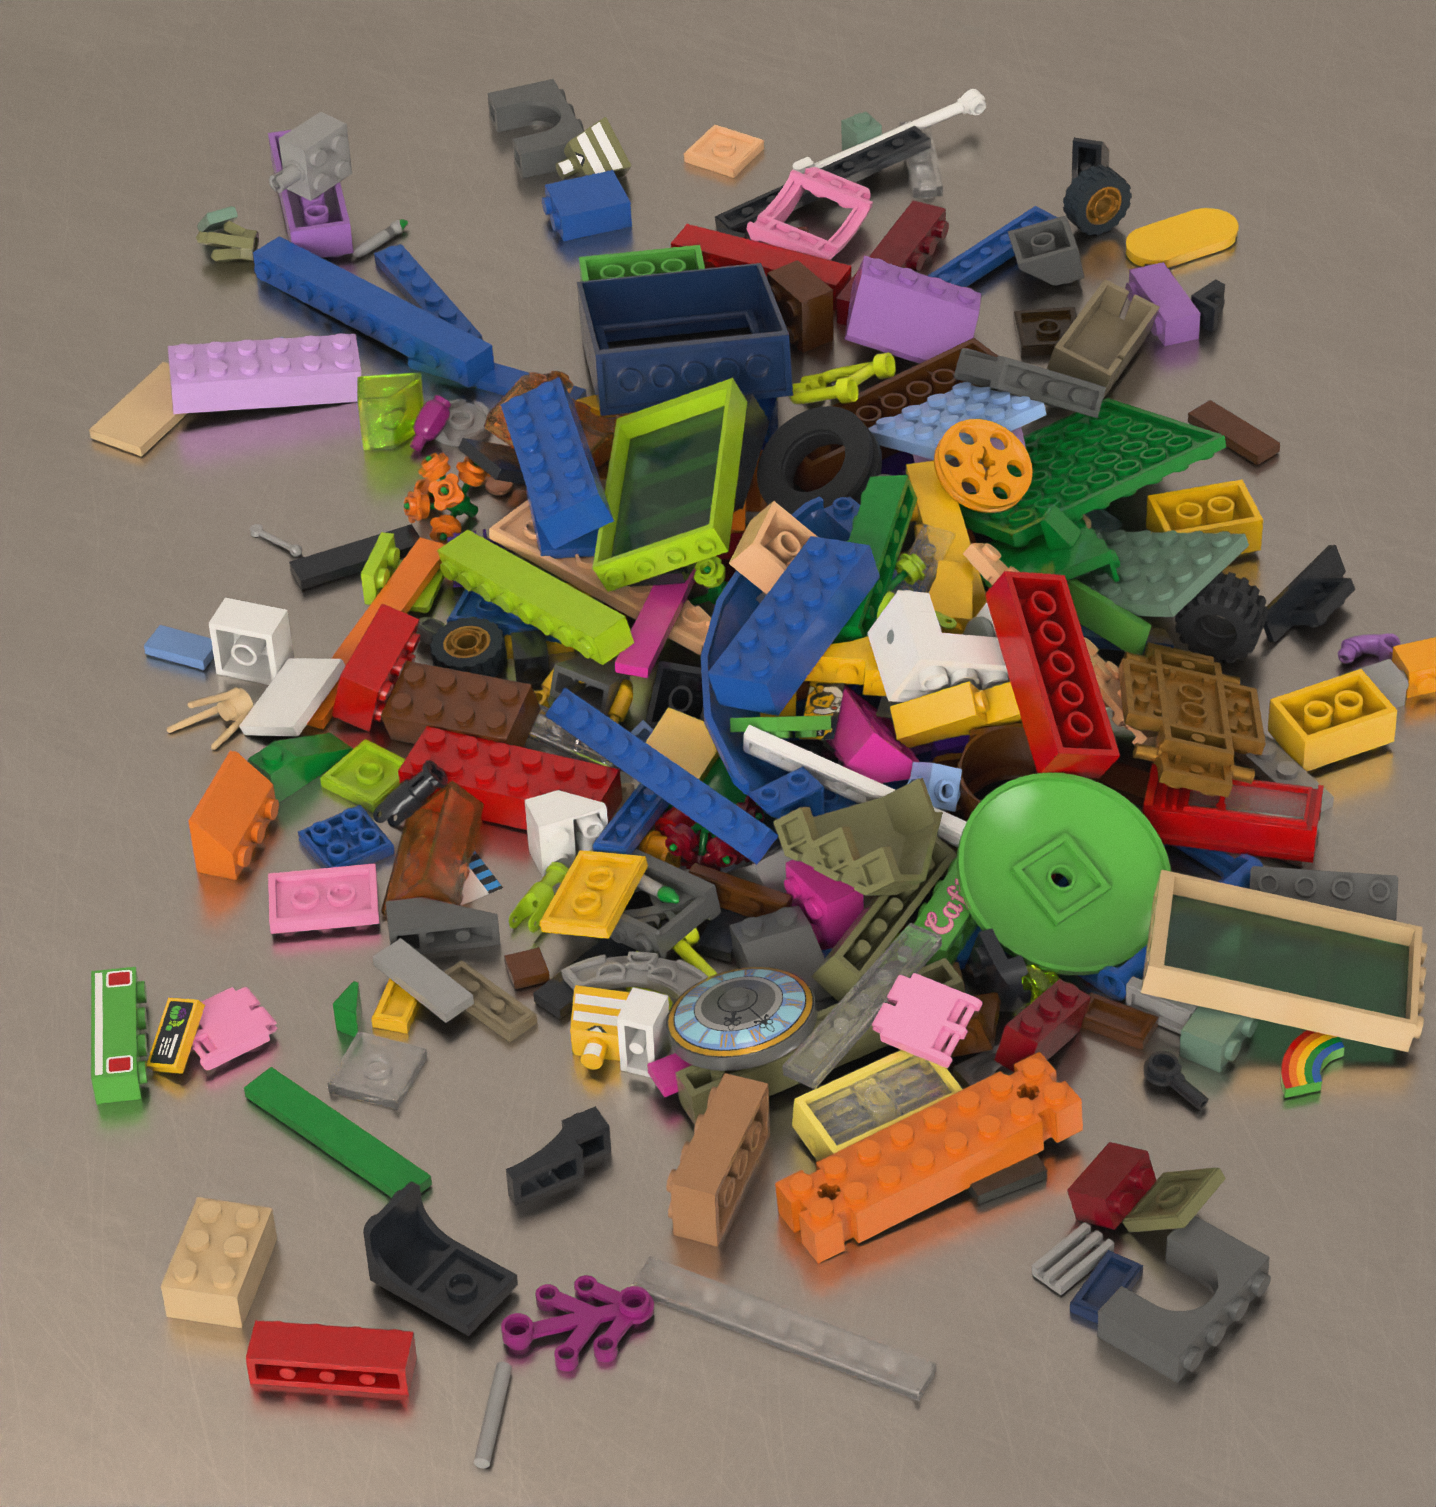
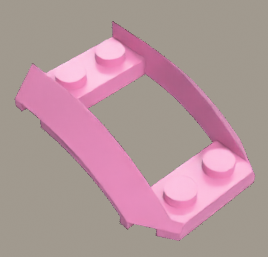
[746,167,873,260]

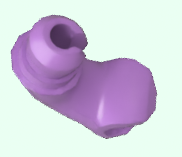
[1338,633,1401,664]

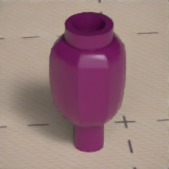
[410,395,451,452]

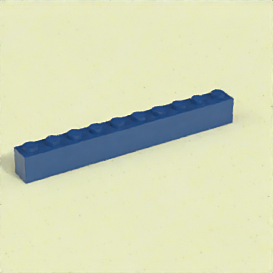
[253,236,495,388]

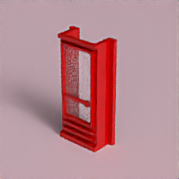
[1143,764,1324,863]

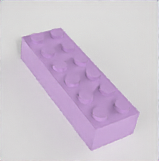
[168,333,362,414]

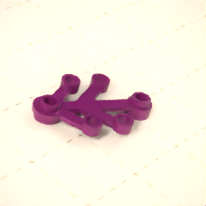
[501,1275,654,1371]

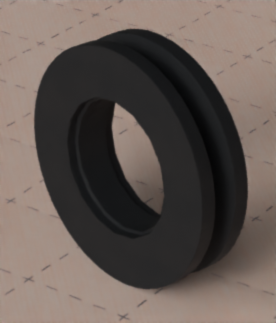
[757,406,882,514]

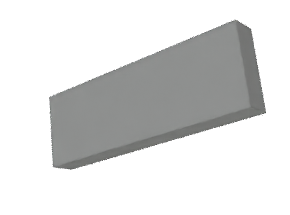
[373,938,474,1023]

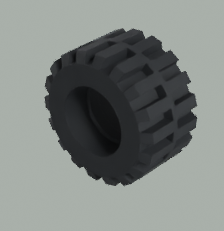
[1175,572,1268,663]

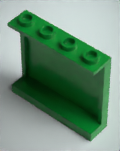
[980,518,1120,593]

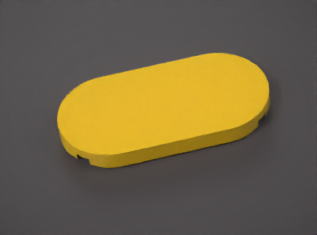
[1126,208,1239,268]

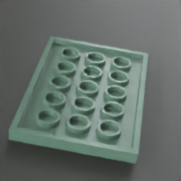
[1067,529,1249,617]

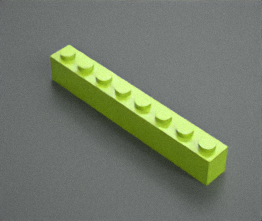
[437,530,634,665]

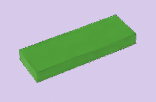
[1067,579,1151,655]

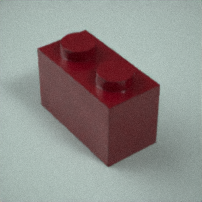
[1067,1142,1157,1230]

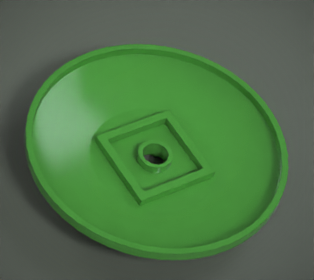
[956,773,1171,975]

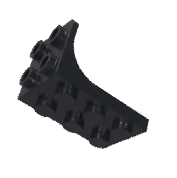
[363,1181,518,1336]

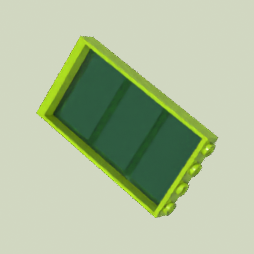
[592,378,747,592]

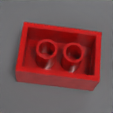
[332,603,421,732]

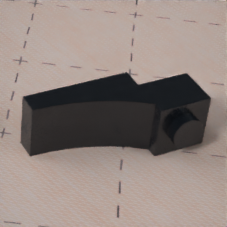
[506,1106,612,1205]

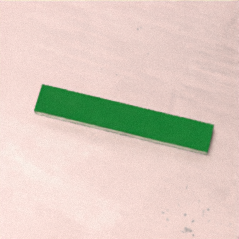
[244,1067,432,1198]

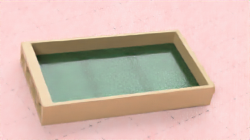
[1141,869,1427,1052]

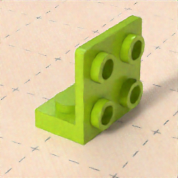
[361,532,445,613]

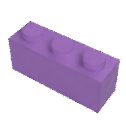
[1125,262,1200,346]

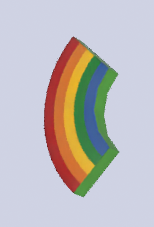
[1280,1030,1345,1098]

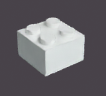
[209,598,294,685]

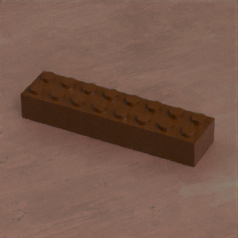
[794,338,999,492]

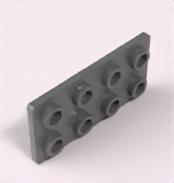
[1250,866,1398,945]

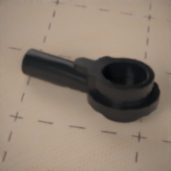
[1143,1051,1209,1110]

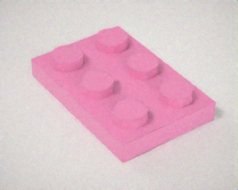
[268,864,380,934]

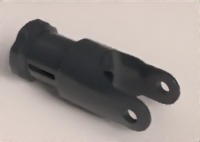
[373,760,448,826]

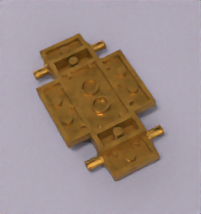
[1118,642,1266,798]

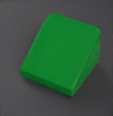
[1040,505,1081,551]
[333,981,362,1038]

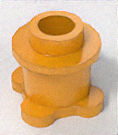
[639,830,682,868]

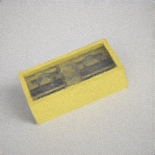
[792,1050,963,1162]

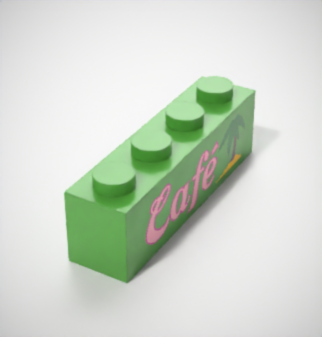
[901,857,978,966]

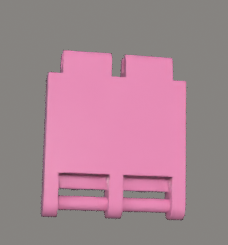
[872,973,983,1068]
[191,987,278,1070]

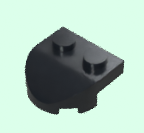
[965,928,1032,1012]

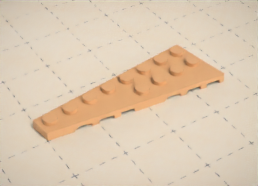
[963,543,1159,746]

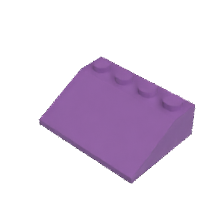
[844,256,981,363]

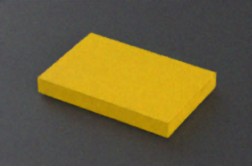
[539,850,648,939]

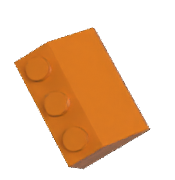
[188,750,279,880]

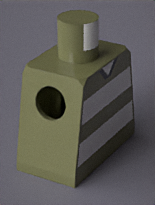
[555,117,631,179]

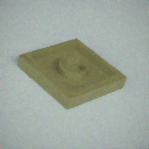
[1122,1168,1226,1232]

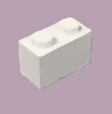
[617,987,671,1078]

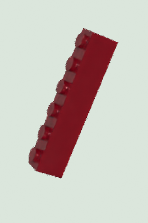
[836,200,949,326]

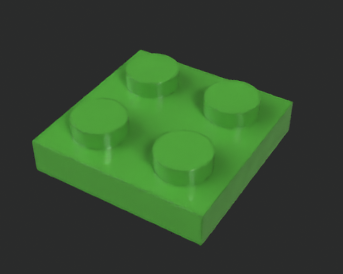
[730,715,831,738]

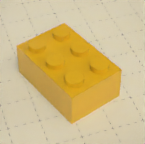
[1146,479,1263,554]
[1268,669,1397,771]

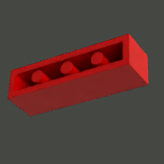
[246,1320,417,1395]

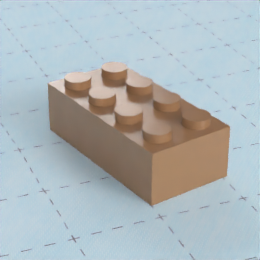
[666,1073,770,1247]

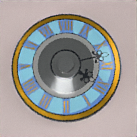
[666,967,818,1071]

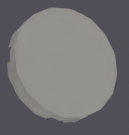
[436,399,493,446]

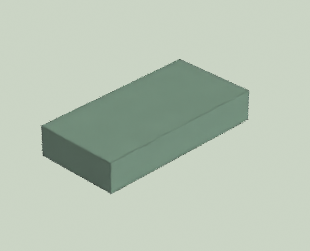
[197,206,238,233]

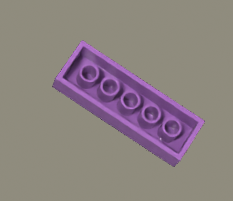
[268,130,353,258]

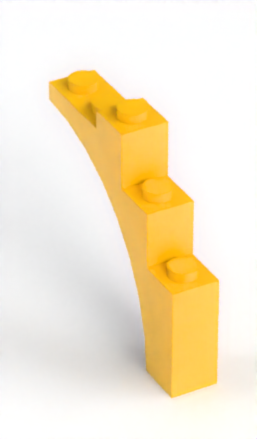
[804,560,973,697]
[890,682,1022,748]

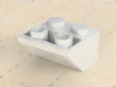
[524,790,608,877]

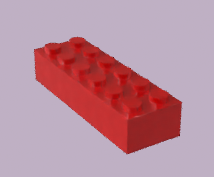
[985,571,1120,779]
[398,726,623,830]

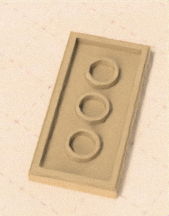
[89,362,188,456]

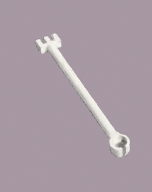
[793,89,986,174]

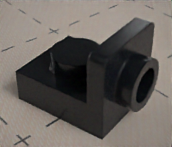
[1191,279,1225,332]

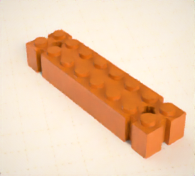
[775,1052,1083,1264]

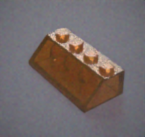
[381,781,484,916]

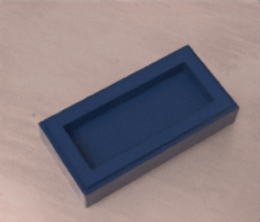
[1070,1250,1143,1324]

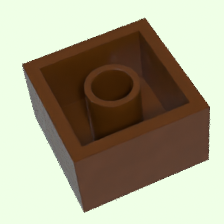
[767,260,834,353]

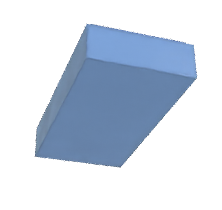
[144,625,214,670]

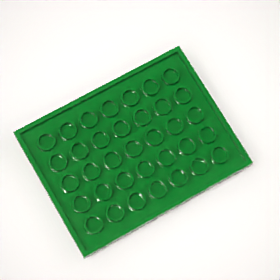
[959,398,1226,547]

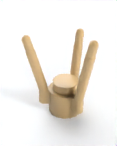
[167,687,253,750]

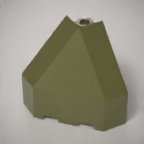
[773,778,943,896]

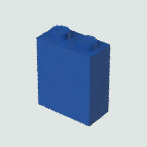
[542,170,632,241]

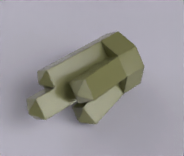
[196,220,259,263]

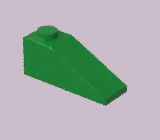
[248,733,353,803]

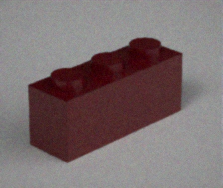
[994,979,1091,1072]

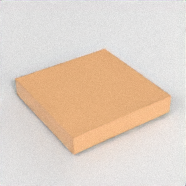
[684,125,764,178]

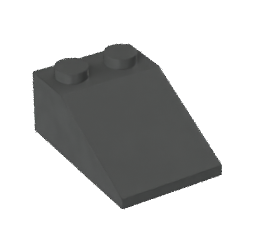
[729,905,833,1003]

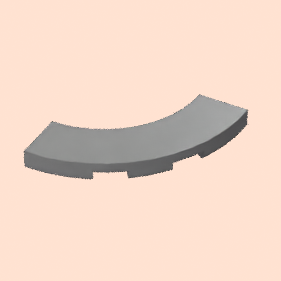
[561,952,708,1000]

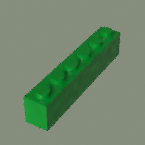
[831,475,918,644]

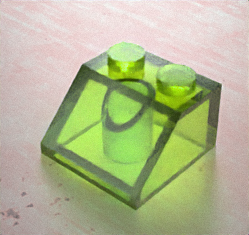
[357,372,424,450]

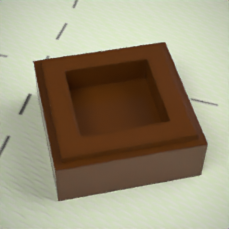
[504,947,550,989]

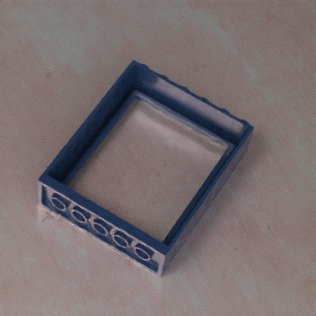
[577,263,793,416]

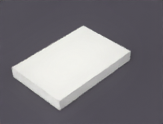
[239,658,346,736]

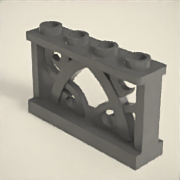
[954,348,1106,418]
[552,848,721,959]

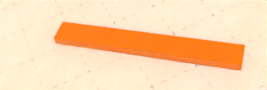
[307,537,446,730]

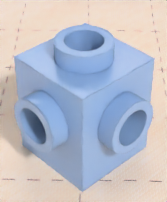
[907,762,962,812]

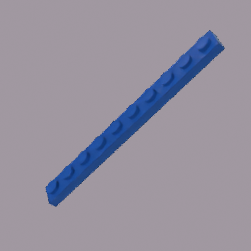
[545,688,778,865]

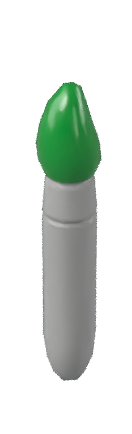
[637,874,680,904]

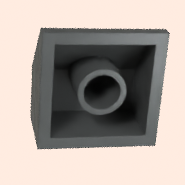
[1007,216,1084,286]

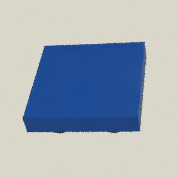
[298,805,395,868]

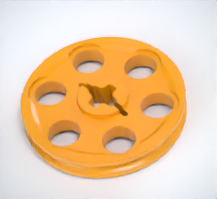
[934,419,1032,513]

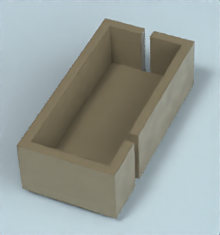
[1047,279,1160,399]

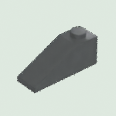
[386,897,501,954]

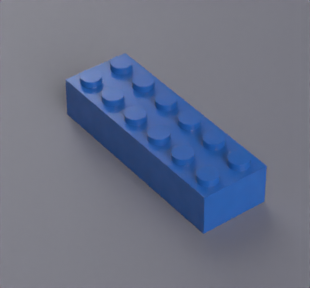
[501,377,614,549]
[707,536,880,716]

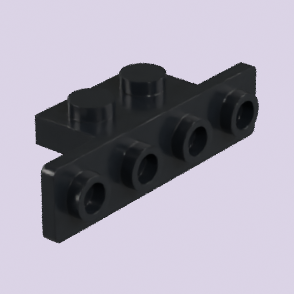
[1263,545,1356,642]

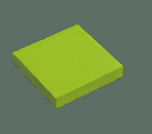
[320,739,405,813]

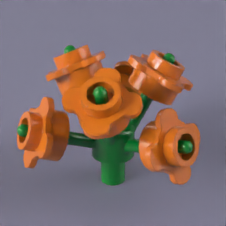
[404,453,491,544]

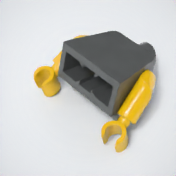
[534,656,633,724]

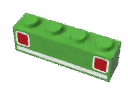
[91,967,148,1104]

